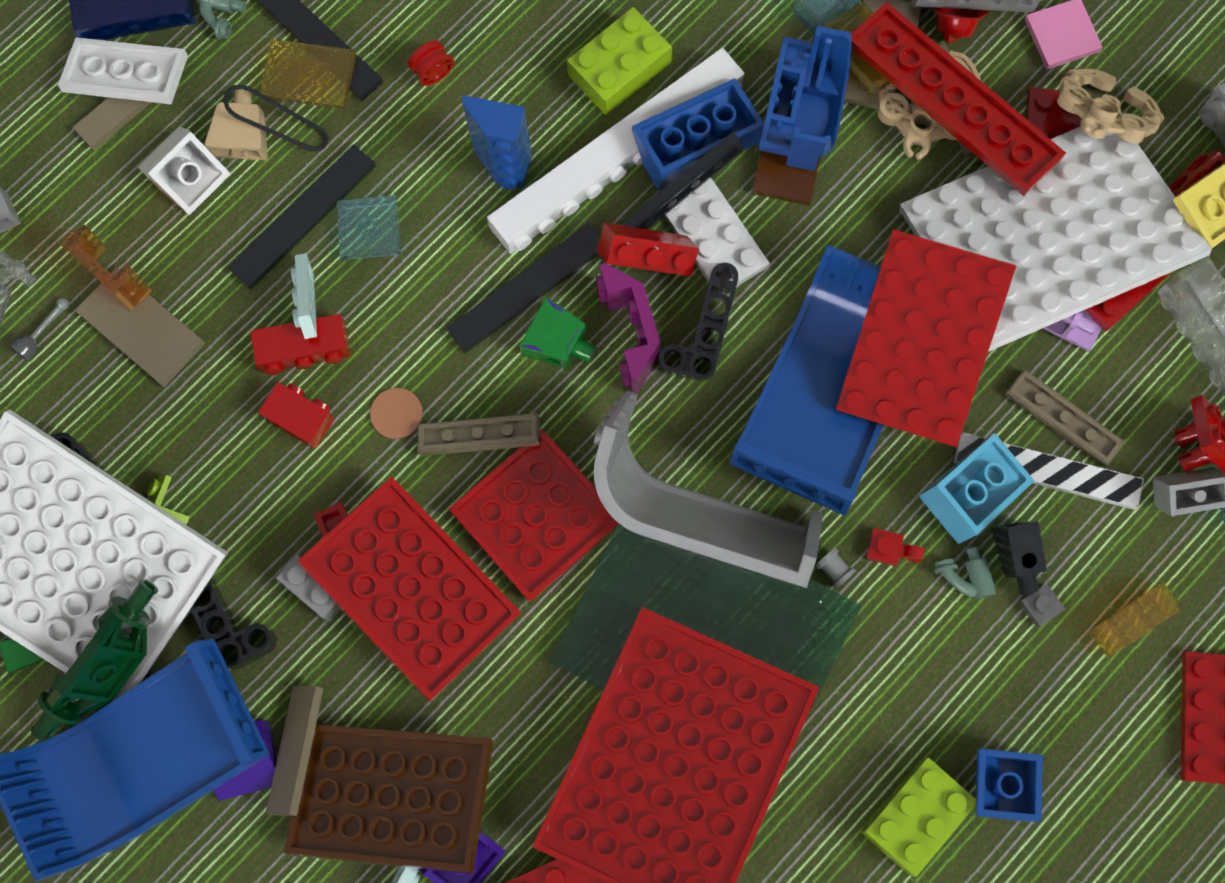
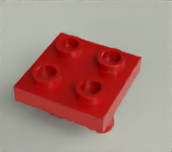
[1174,395,1225,474]

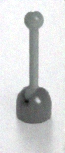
[9,298,69,362]

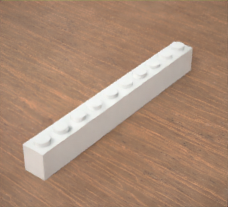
[487,48,745,254]

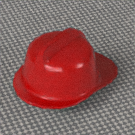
[933,8,990,43]

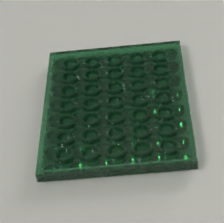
[550,524,862,724]

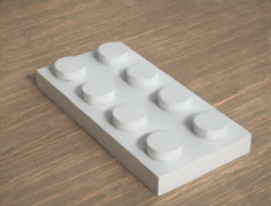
[58,37,188,104]
[664,178,770,294]

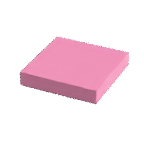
[1024,0,1103,70]

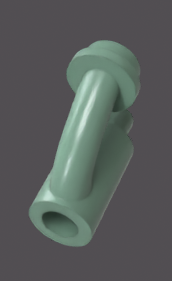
[197,0,246,39]
[934,547,997,600]

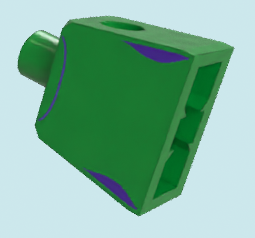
[519,297,597,368]

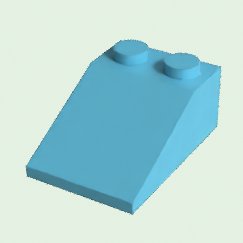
[919,433,1034,544]

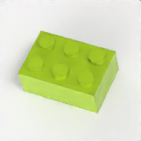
[567,7,672,116]
[860,757,976,877]

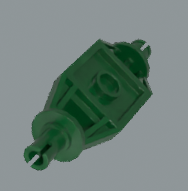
[31,579,158,741]

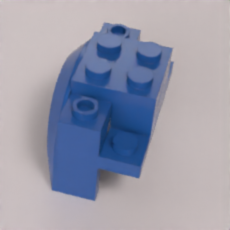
[758,26,852,171]

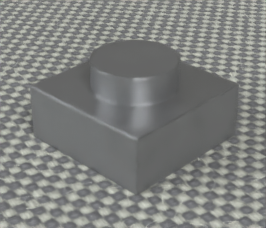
[1019,584,1066,628]

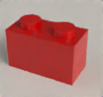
[258,382,335,449]

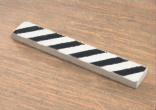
[953,432,1144,510]

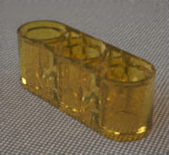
[1088,582,1182,658]

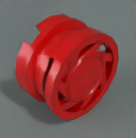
[408,40,455,86]

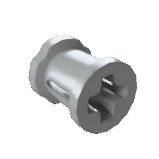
[815,548,856,590]

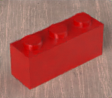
[597,222,699,276]
[250,314,351,375]

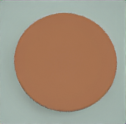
[370,388,423,439]

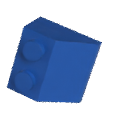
[975,749,1043,822]

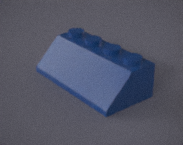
[631,78,764,191]
[462,95,532,189]

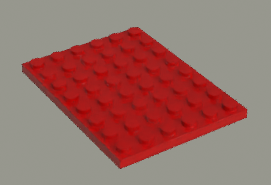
[532,607,820,883]

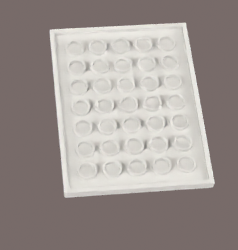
[900,127,1212,352]
[0,410,228,701]

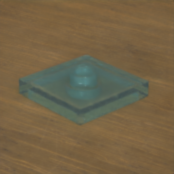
[337,195,401,260]

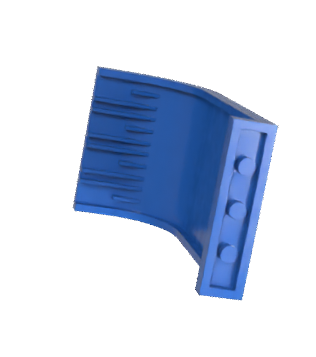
[729,245,884,516]
[0,639,270,882]

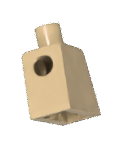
[205,89,268,160]

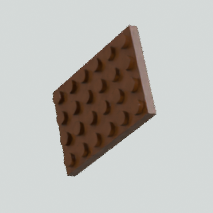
[284,724,494,874]

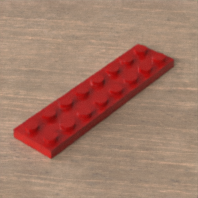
[851,2,1066,196]

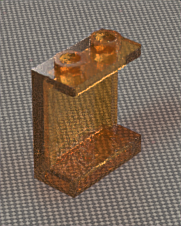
[61,225,153,311]

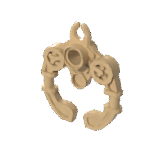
[876,50,981,160]
[1057,69,1164,144]

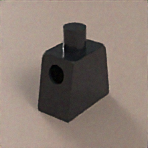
[992,521,1047,595]

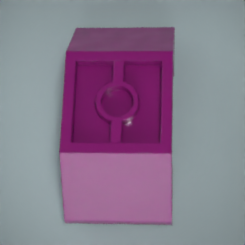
[596,263,660,394]

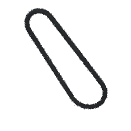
[223,85,328,152]

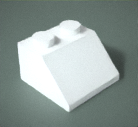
[138,126,231,215]

